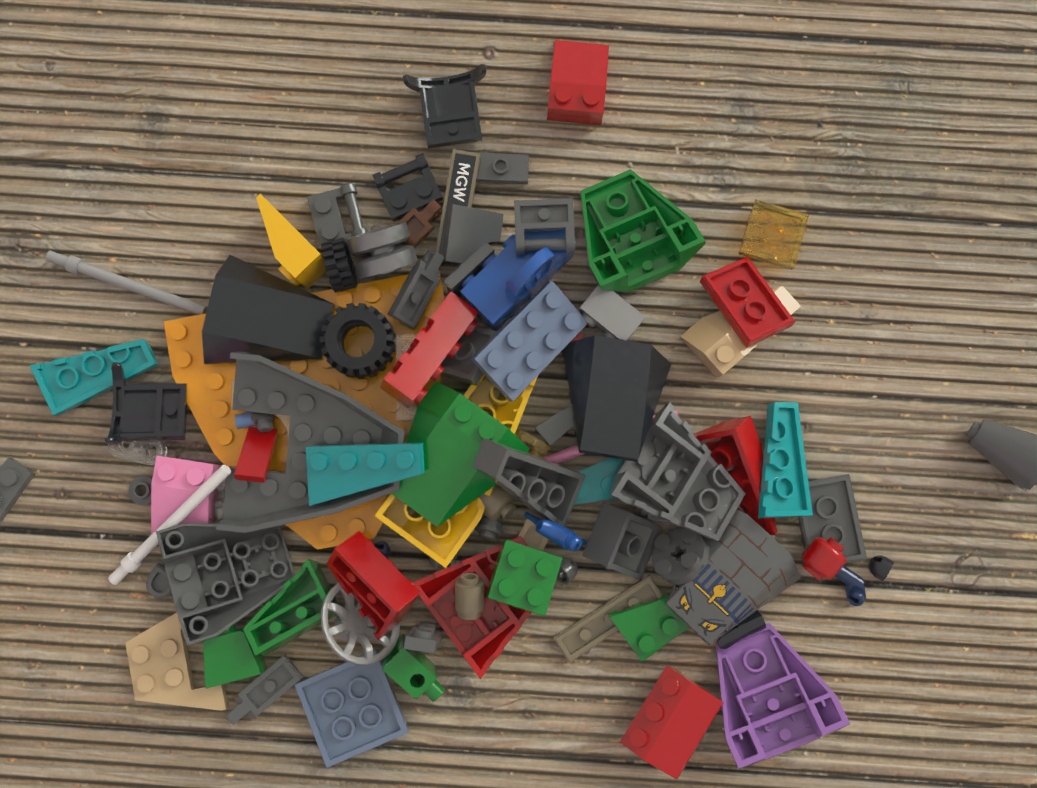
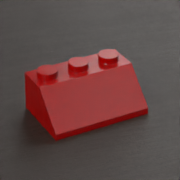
[620,666,724,779]

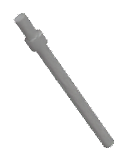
[46,251,207,315]

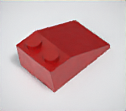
[547,40,609,125]

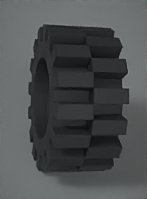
[321,238,358,293]

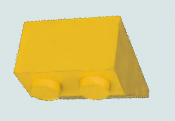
[256,194,326,290]

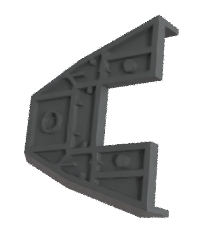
[216,351,404,533]

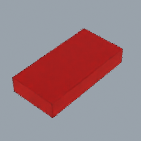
[234,426,279,483]

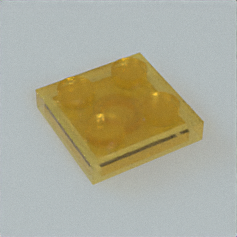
[738,199,809,270]

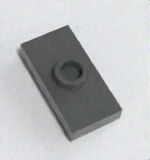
[474,152,529,184]

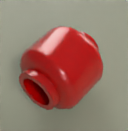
[802,536,846,581]

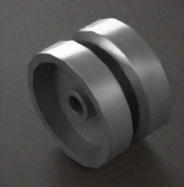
[346,222,417,278]

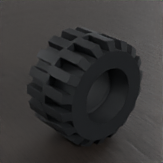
[319,303,397,379]

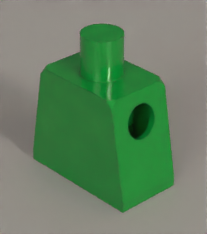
[203,625,268,689]
[382,634,445,702]

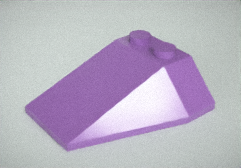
[716,623,850,769]

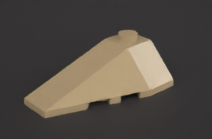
[680,286,801,379]

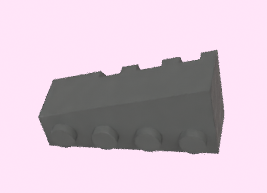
[473,438,586,527]

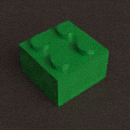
[485,540,563,616]

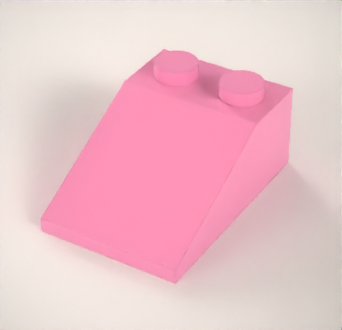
[151,456,222,534]

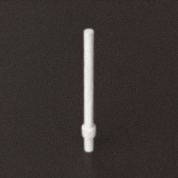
[108,465,231,585]

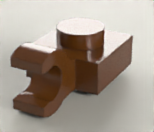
[398,199,442,248]

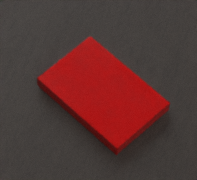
[700,256,796,348]

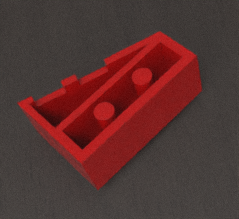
[327,531,420,641]

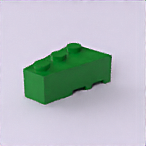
[243,559,339,656]

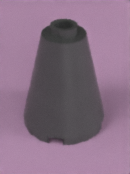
[966,419,1037,491]

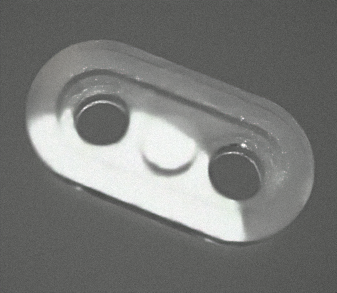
[108,441,167,466]

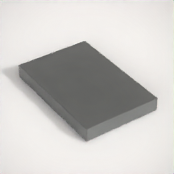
[798,474,867,563]

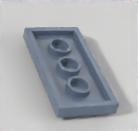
[471,281,588,402]

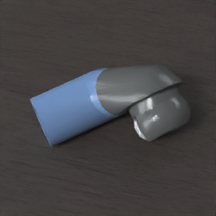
[235,412,274,432]

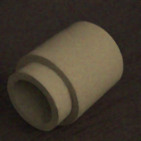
[455,573,485,620]

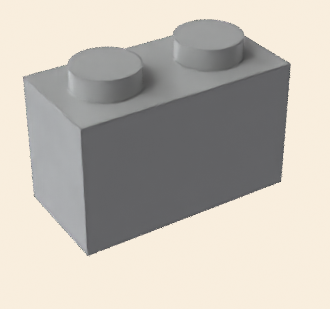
[579,285,645,340]

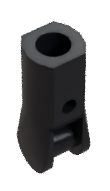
[717,610,766,649]

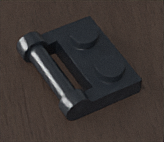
[372,153,443,222]

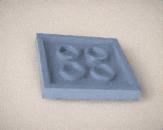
[295,649,410,768]

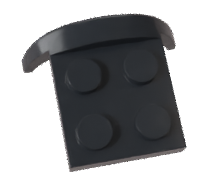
[403,64,486,148]
[105,362,187,445]

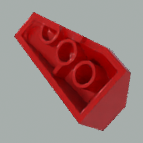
[693,416,777,535]

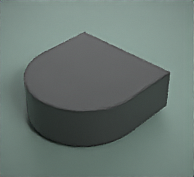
[146,563,172,598]

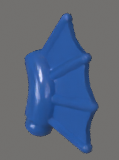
[524,512,587,551]

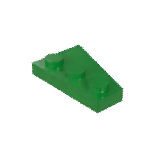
[607,593,689,662]

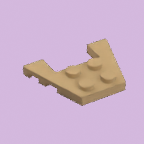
[125,612,229,711]

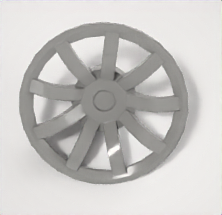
[321,583,400,665]

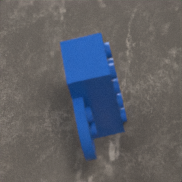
[460,231,576,331]

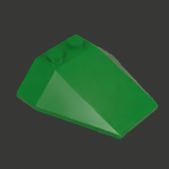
[581,169,706,293]
[391,381,529,527]

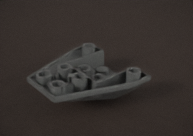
[156,523,295,646]

